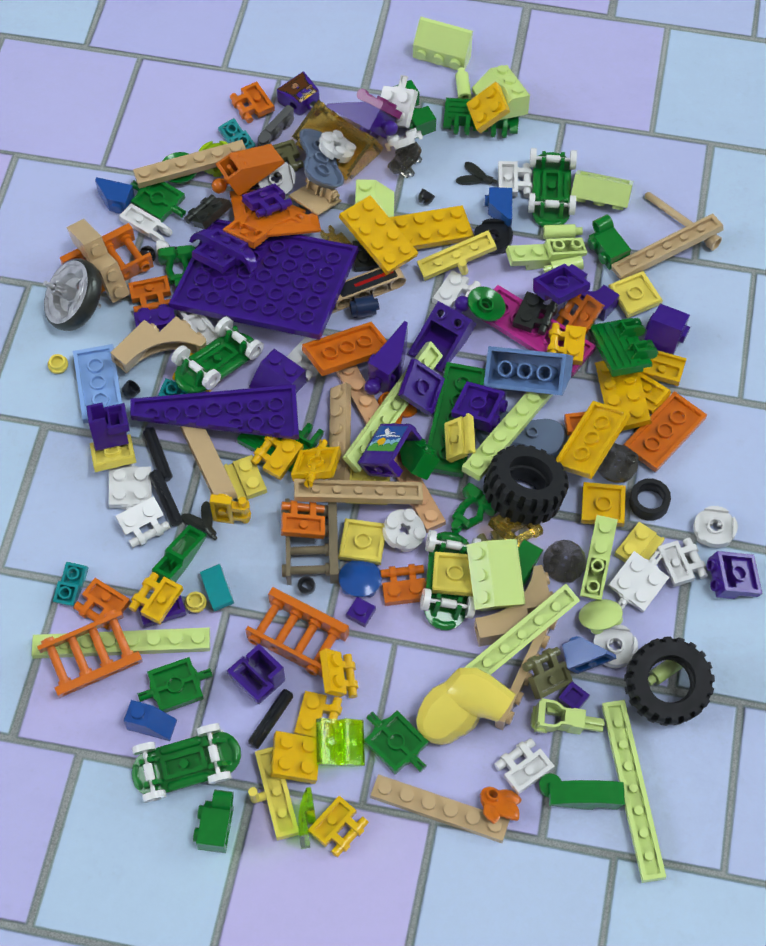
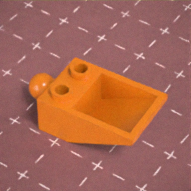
[211,144,285,197]

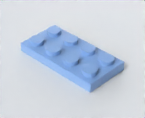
[73,344,122,423]

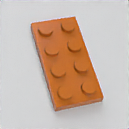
[302,322,387,376]
[623,391,707,473]

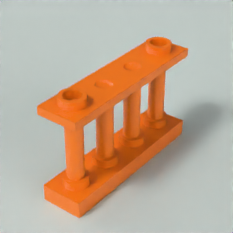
[60,223,154,293]
[245,587,349,677]
[37,610,143,698]

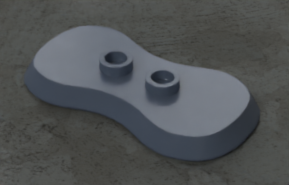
[299,129,344,189]
[476,411,567,458]

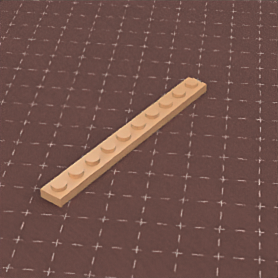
[336,365,446,533]

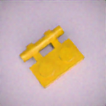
[547,323,586,365]
[251,436,304,480]
[209,494,251,524]
[128,572,184,625]
[319,648,359,699]
[294,691,342,742]
[308,796,369,858]

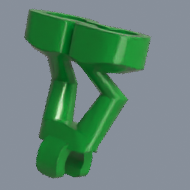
[157,245,195,288]
[451,483,498,534]

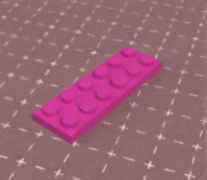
[479,285,596,377]

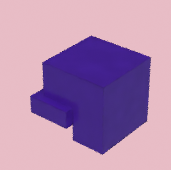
[644,303,690,355]
[86,402,130,451]
[227,644,285,704]

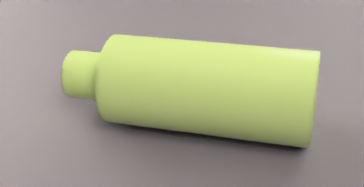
[455,67,472,99]
[543,224,583,239]
[543,256,584,273]
[648,660,683,686]

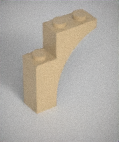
[66,219,130,303]
[110,316,206,373]
[474,565,553,647]

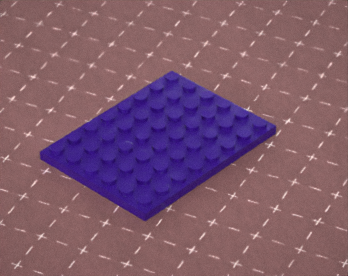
[169,219,359,340]

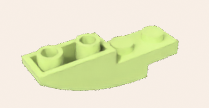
[506,237,587,270]
[580,515,618,601]

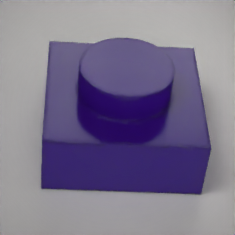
[346,597,376,627]
[558,681,590,709]

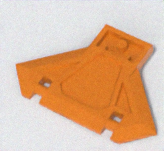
[223,189,321,249]

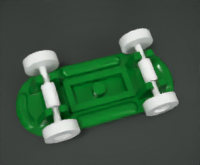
[528,148,577,227]
[171,316,264,393]
[420,530,481,630]
[132,723,241,803]

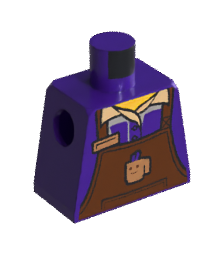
[277,71,321,115]

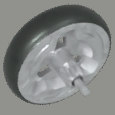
[43,259,102,331]

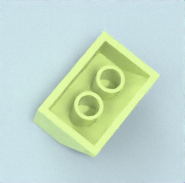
[413,17,473,70]
[472,65,530,120]
[571,170,634,210]
[355,179,394,240]
[467,539,526,612]

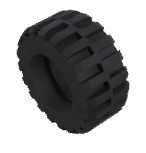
[483,445,569,525]
[624,636,715,726]

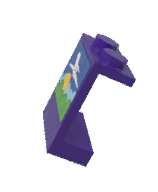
[358,423,422,477]

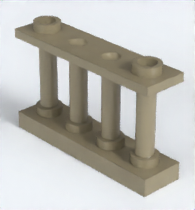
[281,498,339,585]

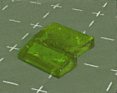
[316,718,365,766]
[298,787,316,849]

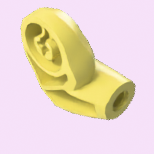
[416,668,516,745]

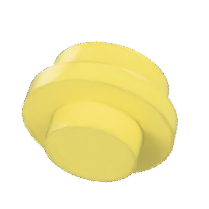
[48,354,68,374]
[185,592,207,613]

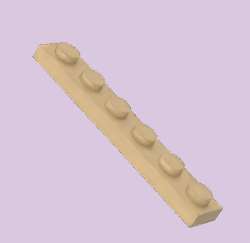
[133,140,246,188]
[611,213,724,280]
[328,382,351,480]
[294,479,423,505]
[495,619,559,730]
[370,774,510,843]

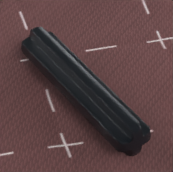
[143,427,173,482]
[149,469,183,527]
[248,689,293,749]

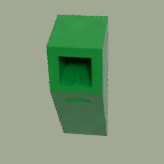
[400,438,440,480]

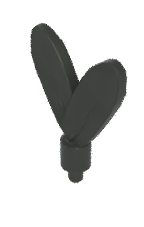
[456,162,497,185]
[181,501,217,540]

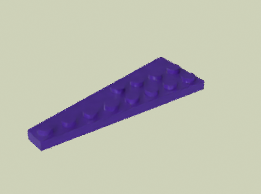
[130,385,299,440]

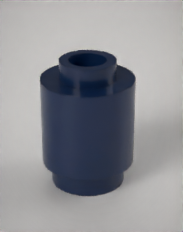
[349,295,380,318]

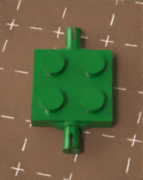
[130,180,186,222]
[137,657,213,713]
[364,710,429,775]

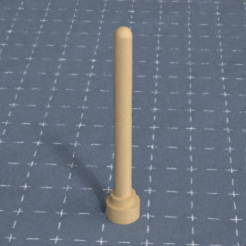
[645,192,722,251]

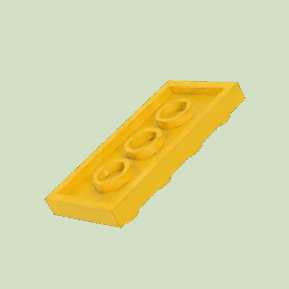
[339,195,418,275]
[389,205,474,250]
[595,360,652,431]
[556,401,631,479]

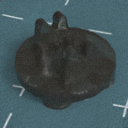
[388,142,423,178]
[598,443,638,483]
[543,540,586,583]

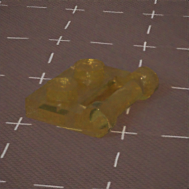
[488,514,543,547]

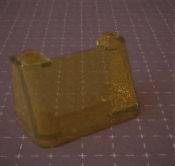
[292,100,384,180]

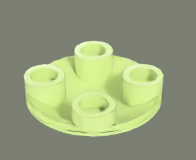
[579,599,623,634]

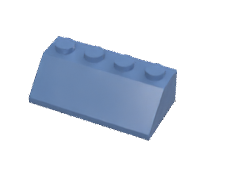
[484,346,574,396]

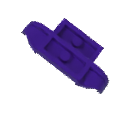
[189,228,257,273]

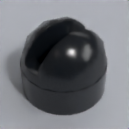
[418,188,435,205]
[140,246,156,261]
[122,380,140,398]
[298,576,316,595]

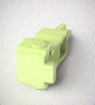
[530,698,605,735]

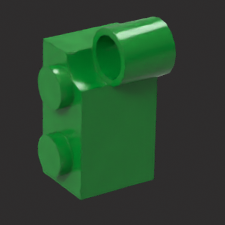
[588,214,631,270]
[193,789,234,853]

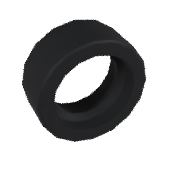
[629,478,671,521]

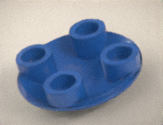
[339,560,382,597]

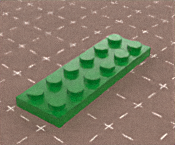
[427,362,486,478]

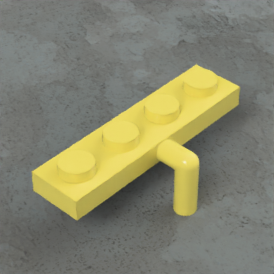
[417,230,497,280]
[248,747,300,841]

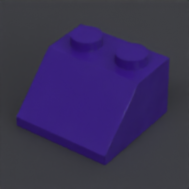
[249,348,306,393]

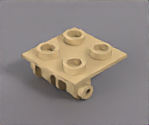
[288,178,342,216]

